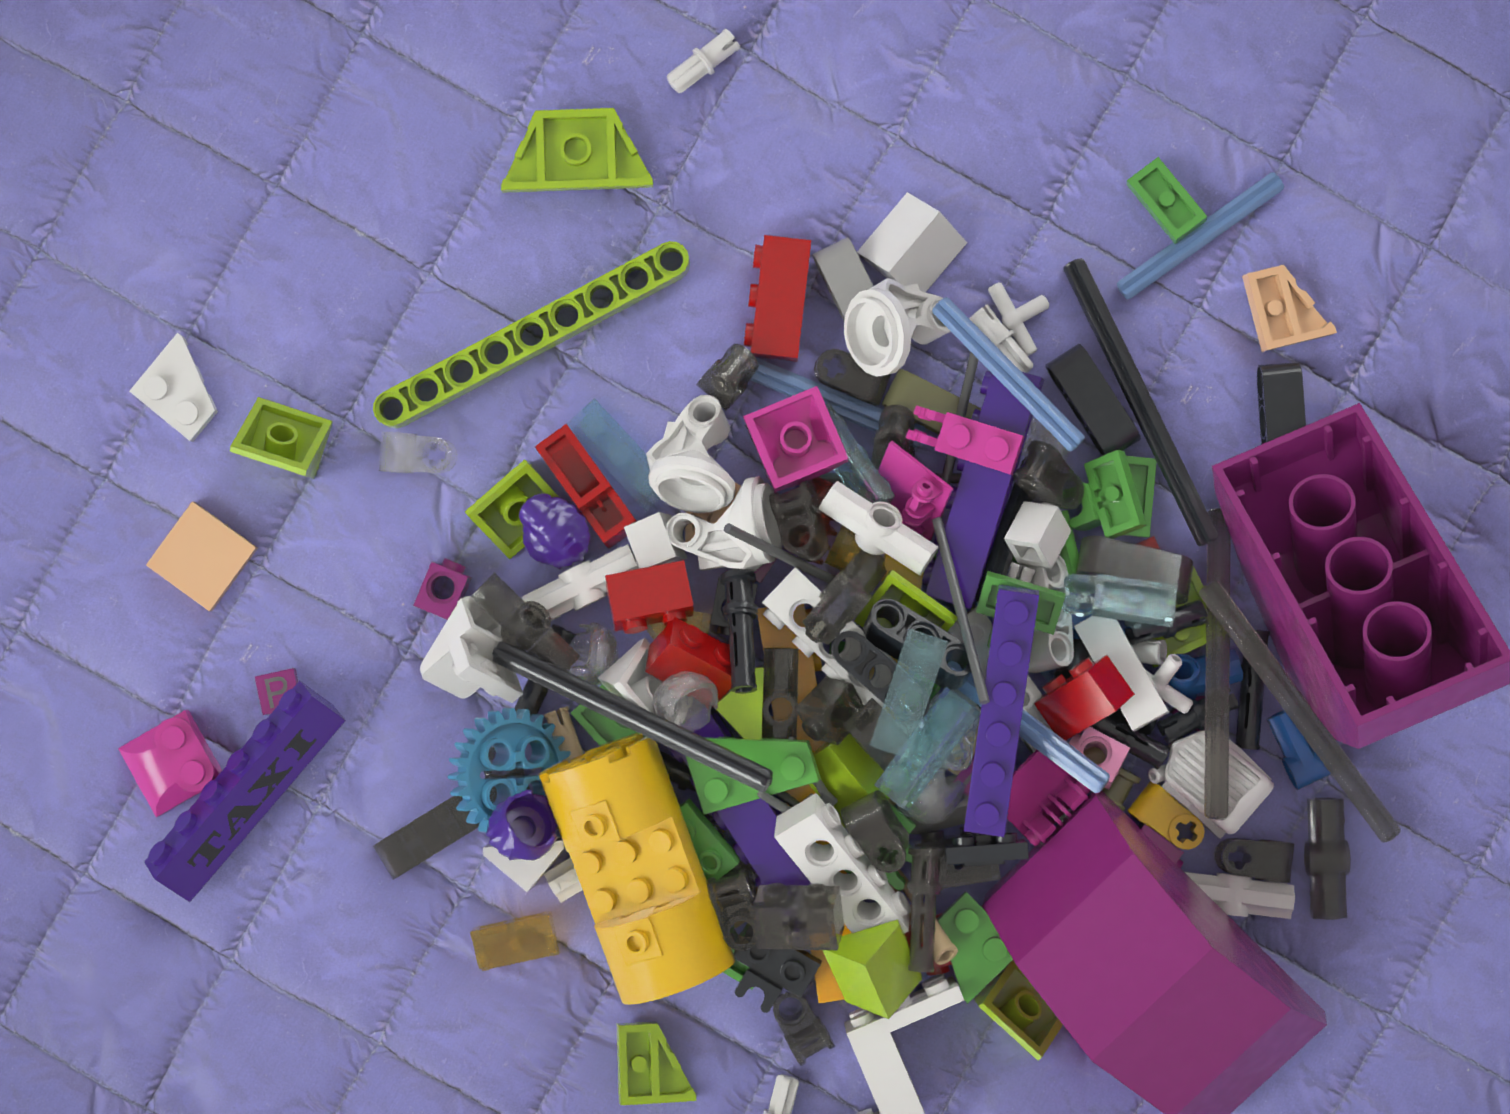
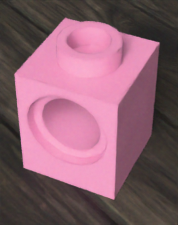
[1069,727,1130,790]

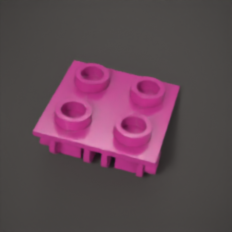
[869,441,954,541]
[1007,749,1091,847]

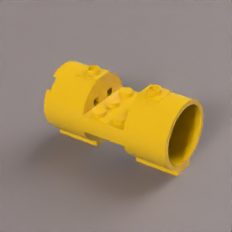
[539,733,736,1005]

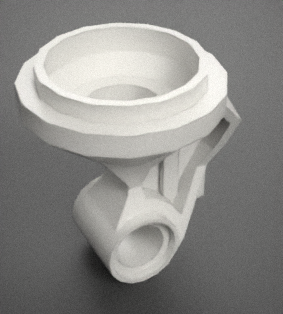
[844,278,951,377]
[646,395,736,513]
[666,476,783,572]

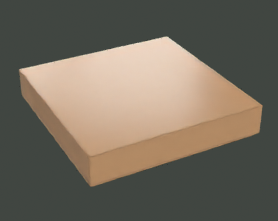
[146,501,258,611]

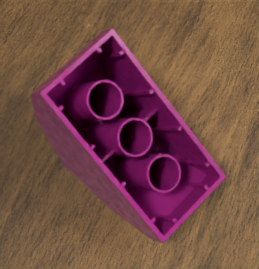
[1212,403,1510,749]
[982,790,1327,1114]

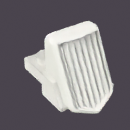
[420,595,523,703]
[1161,726,1274,839]

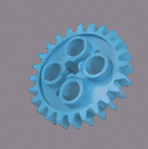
[448,708,571,833]

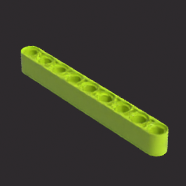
[373,241,690,429]

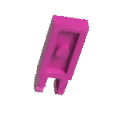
[906,405,1025,475]

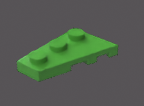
[686,737,821,815]

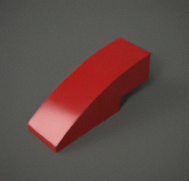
[534,424,637,549]

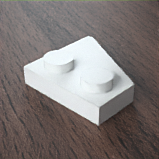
[129,333,218,442]

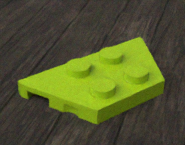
[501,108,653,193]

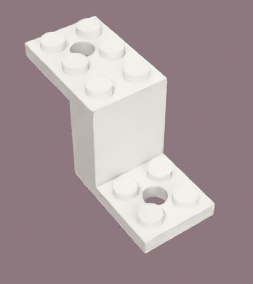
[844,974,965,1114]

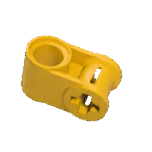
[1127,781,1204,850]

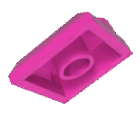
[743,386,849,492]
[118,710,222,817]

